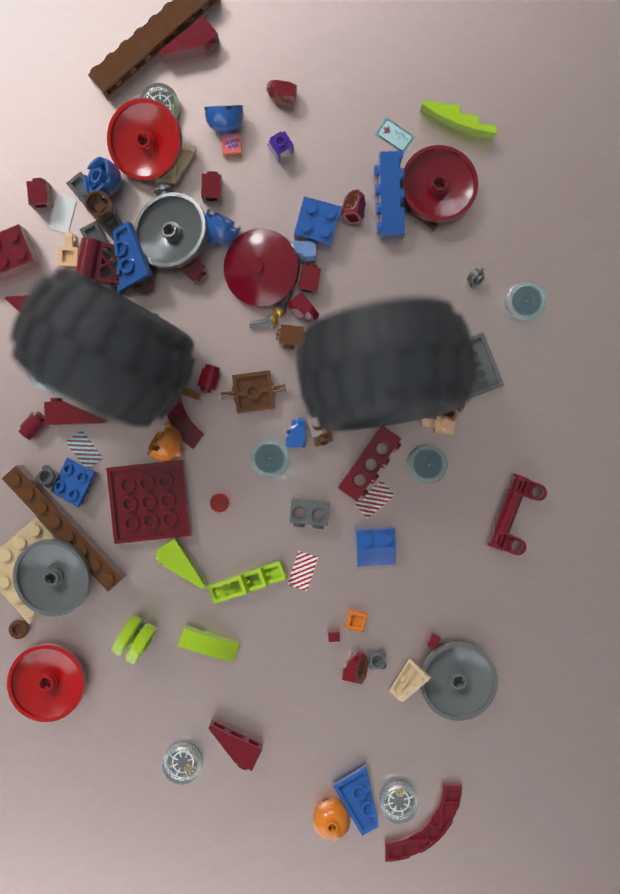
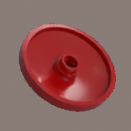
[107,98,182,180]
[7,643,86,722]

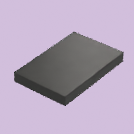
[470,332,504,399]

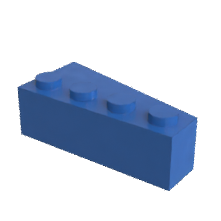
[374,151,405,240]

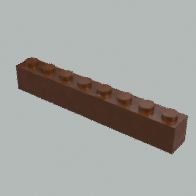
[87,0,220,99]
[2,465,127,592]

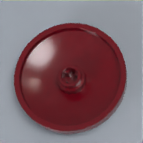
[401,145,478,223]
[224,228,300,307]

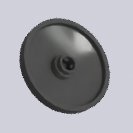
[134,192,208,270]
[13,539,91,617]
[420,642,498,721]

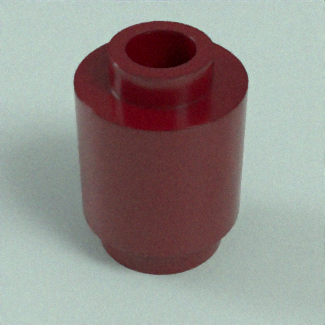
[197,364,221,394]
[18,411,46,440]

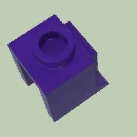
[267,131,294,162]

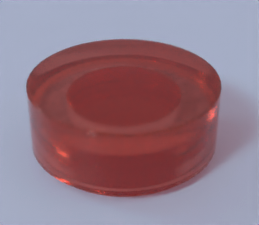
[210,493,229,513]

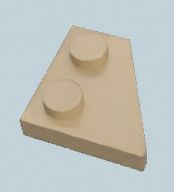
[156,146,196,186]
[389,658,431,702]

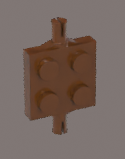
[221,370,286,413]

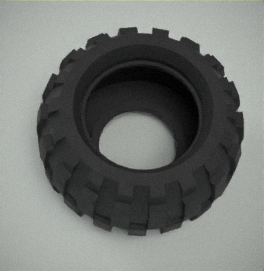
[10,268,196,427]
[296,297,477,431]

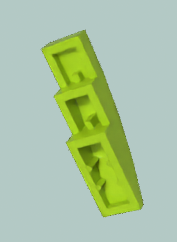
[420,100,497,140]
[207,559,288,604]

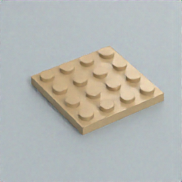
[0,516,58,624]

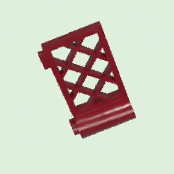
[76,237,156,295]

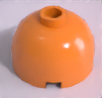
[147,422,183,461]
[313,798,351,841]

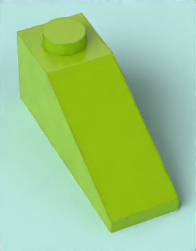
[155,537,208,590]

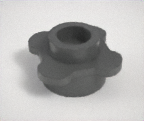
[154,182,173,197]
[467,268,485,288]
[36,465,59,488]
[368,650,387,670]

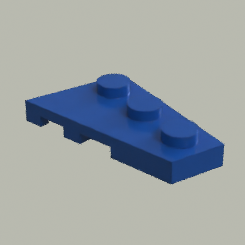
[113,222,152,293]
[333,765,379,836]

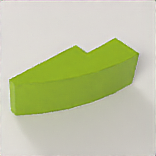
[177,625,240,662]

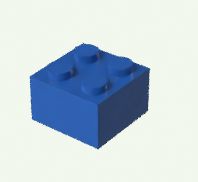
[294,196,342,249]

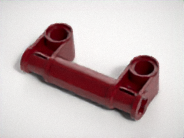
[487,474,547,555]

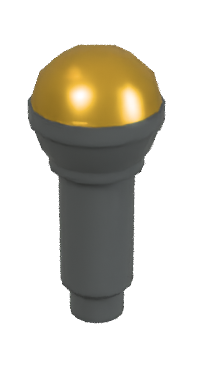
[273,291,293,317]
[249,315,278,329]

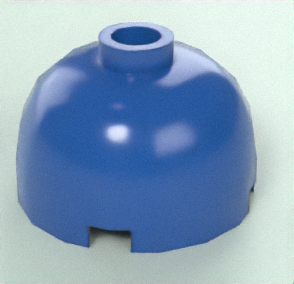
[204,105,243,135]
[83,157,121,197]
[205,209,241,246]

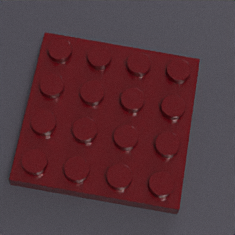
[106,460,191,544]

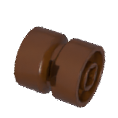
[85,190,116,223]

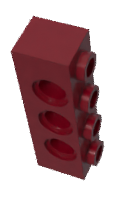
[337,426,402,502]

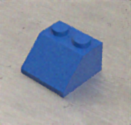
[355,526,396,567]

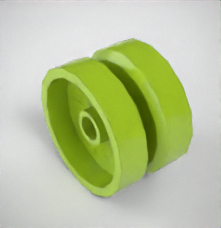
[111,614,157,665]

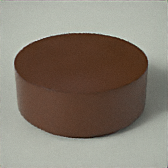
[9,619,30,639]

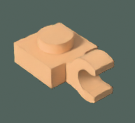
[58,233,80,267]
[421,415,456,435]

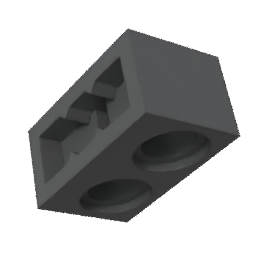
[289,499,330,529]

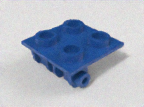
[51,457,96,508]

